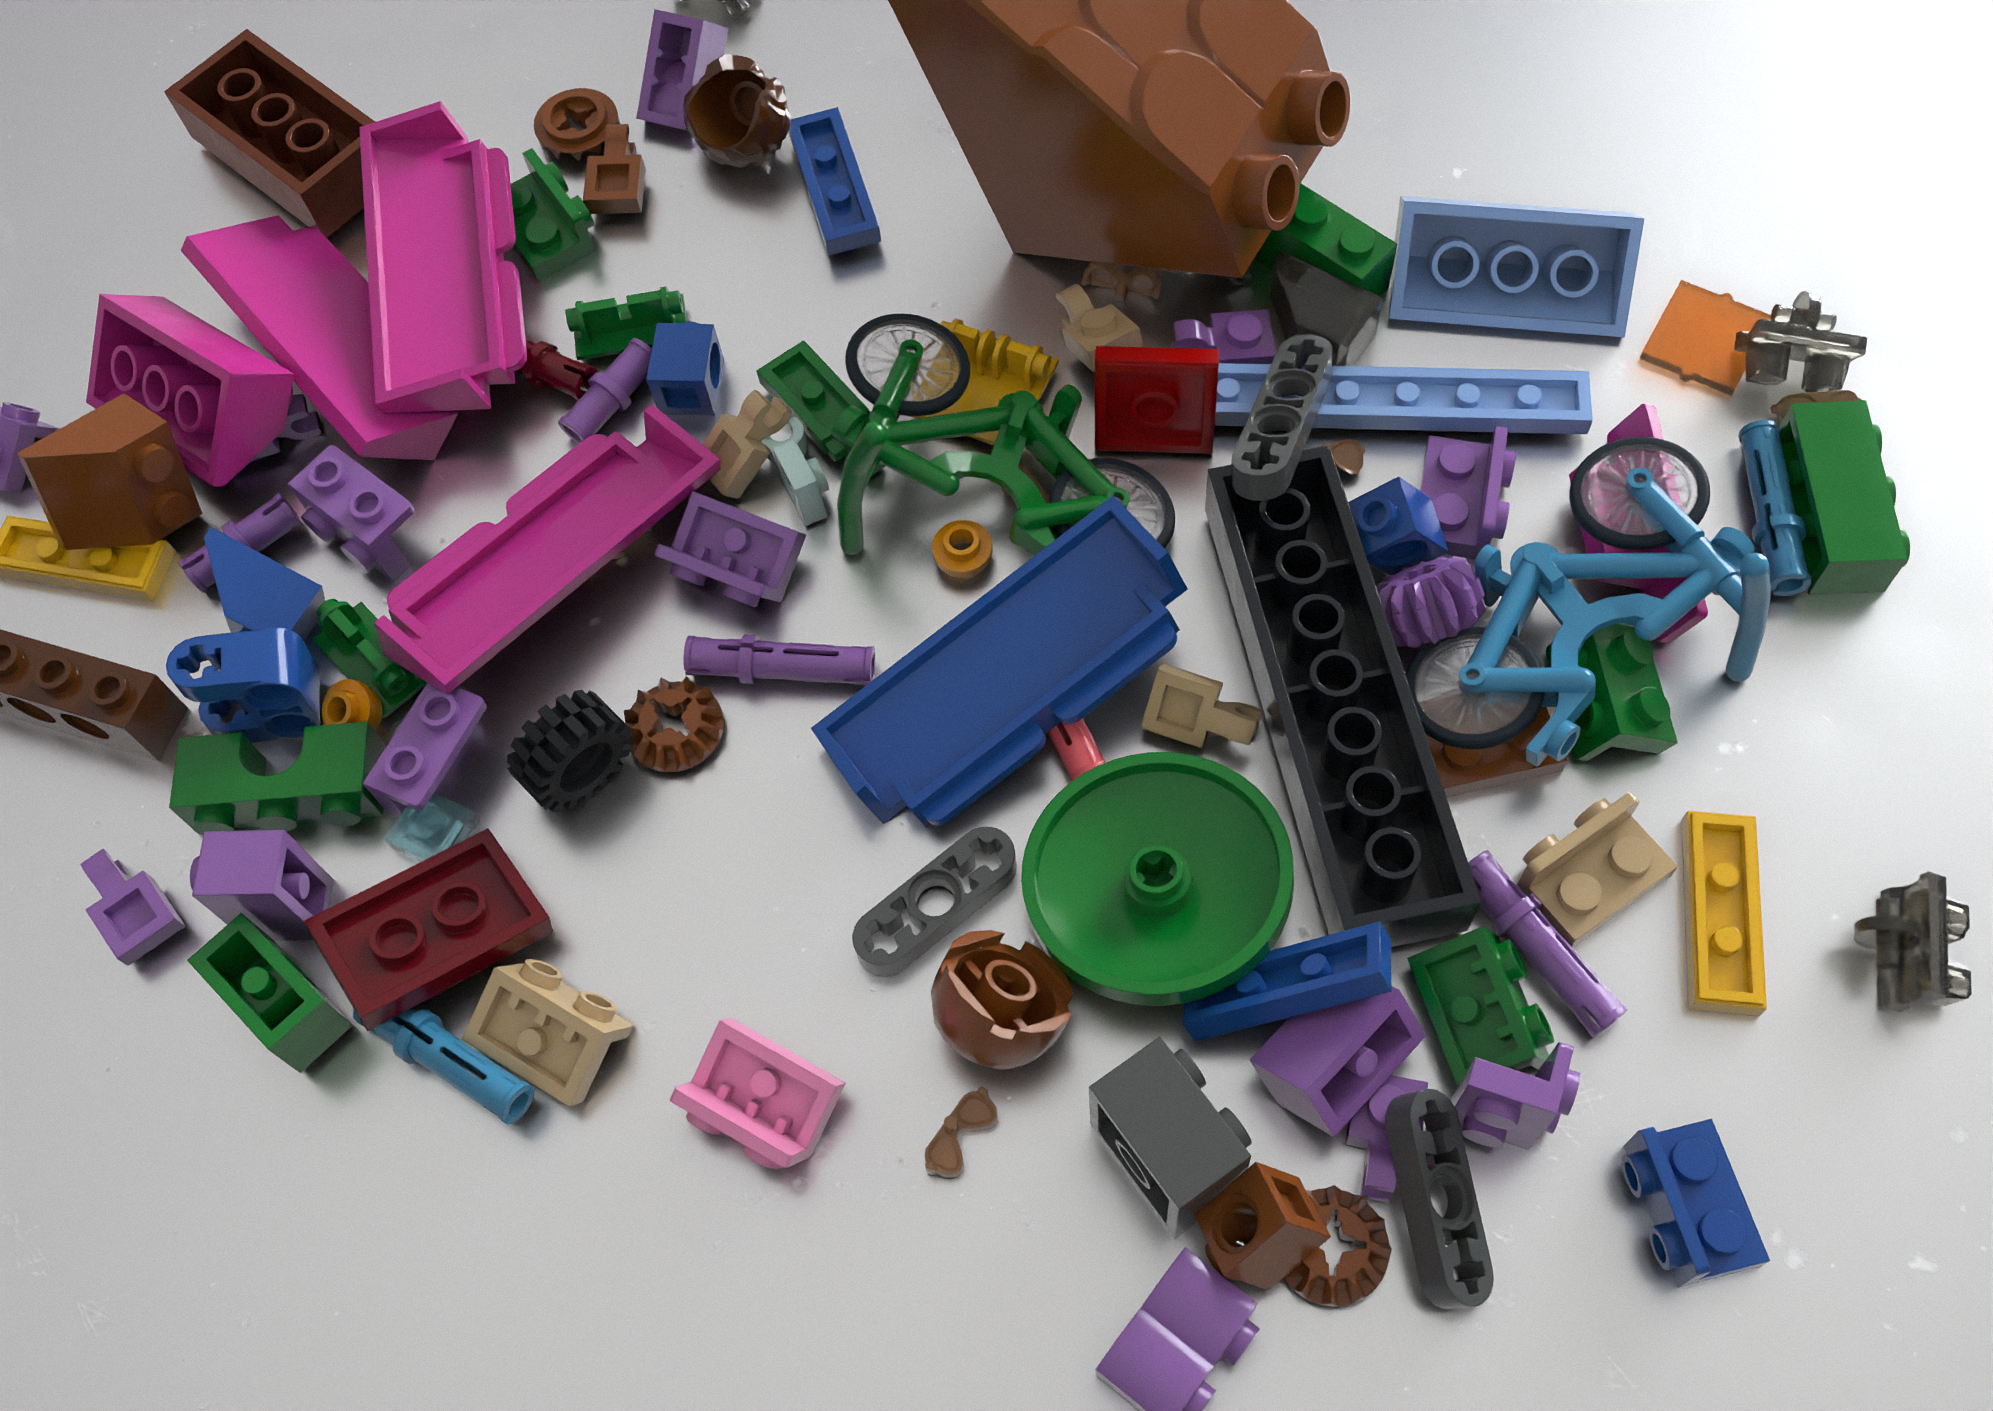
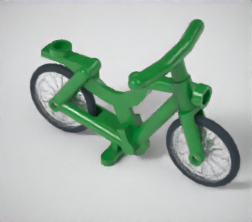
[831,313,1175,556]

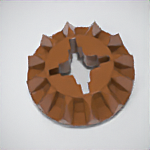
[534,88,620,161]
[624,676,724,772]
[1283,1185,1392,1307]

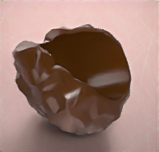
[683,54,791,168]

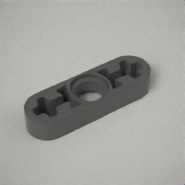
[852,827,1017,976]
[1385,1089,1494,1309]

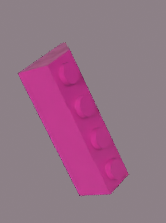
[86,294,294,487]

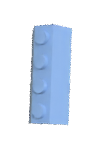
[1389,196,1645,338]

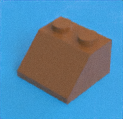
[17,393,203,550]

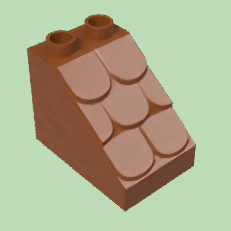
[888,0,1350,278]

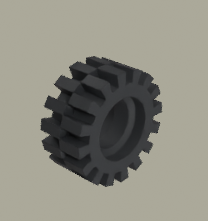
[507,690,633,812]

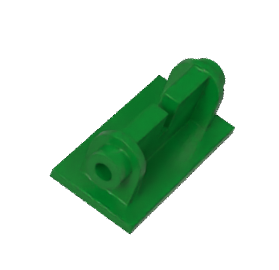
[565,286,687,361]
[312,599,427,719]

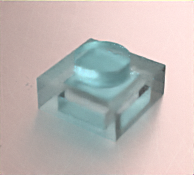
[385,793,480,862]

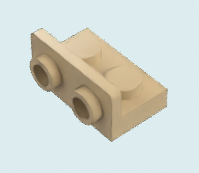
[1517,792,1678,948]
[461,959,634,1107]

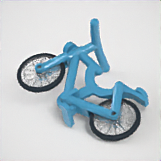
[1406,437,1771,767]

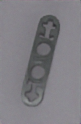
[1231,334,1332,501]

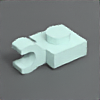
[761,417,829,526]

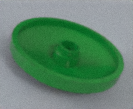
[1021,752,1294,1006]

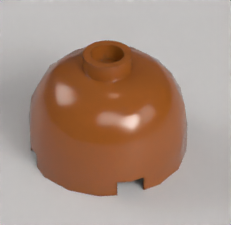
[931,930,1073,1070]

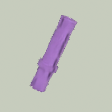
[683,634,875,686]
[1468,850,1628,1038]

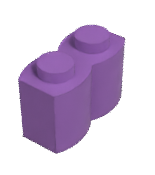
[1095,1247,1260,1411]

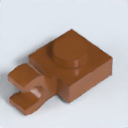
[583,124,646,214]

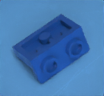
[1622,1118,1770,1288]

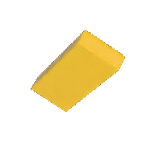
[0,515,176,602]
[1681,811,1767,1016]

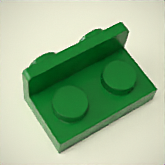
[511,148,595,282]
[1407,926,1554,1087]

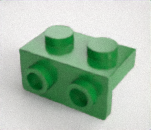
[1546,624,1678,761]

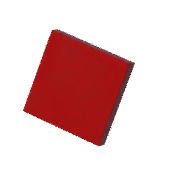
[1095,346,1219,454]

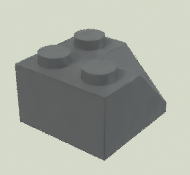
[1089,1036,1252,1239]

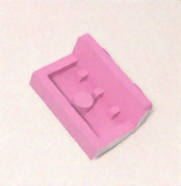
[670,1018,846,1169]

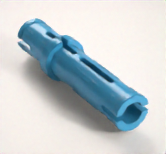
[1738,420,1811,596]
[353,1008,535,1125]

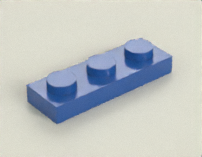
[788,107,881,256]
[1182,921,1392,1042]

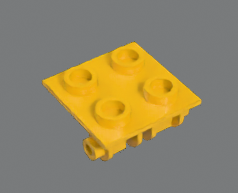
[910,318,1059,445]

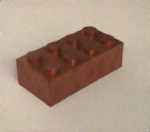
[164,29,375,238]

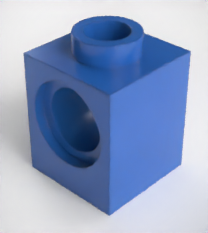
[646,321,724,415]
[1348,476,1449,576]

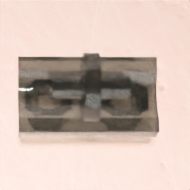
[1734,290,1868,393]
[1854,871,1972,1012]

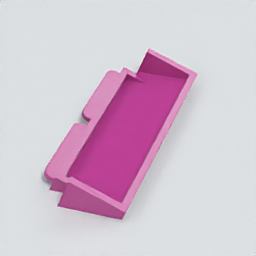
[359,101,527,413]
[181,215,458,460]
[374,404,721,695]

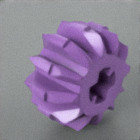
[1376,556,1486,648]

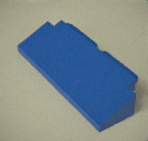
[811,495,1188,826]

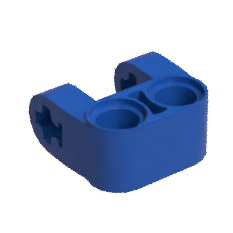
[166,627,320,743]

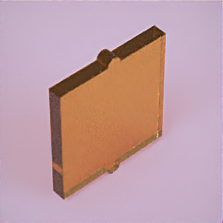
[1639,280,1773,396]

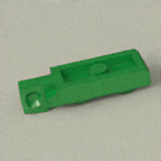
[756,341,885,476]

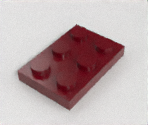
[304,828,553,1032]

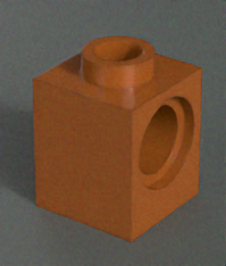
[1194,1162,1331,1290]

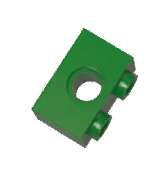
[187,912,353,1073]

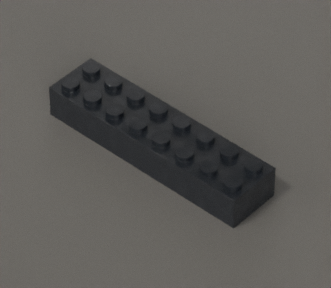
[1205,445,1481,947]

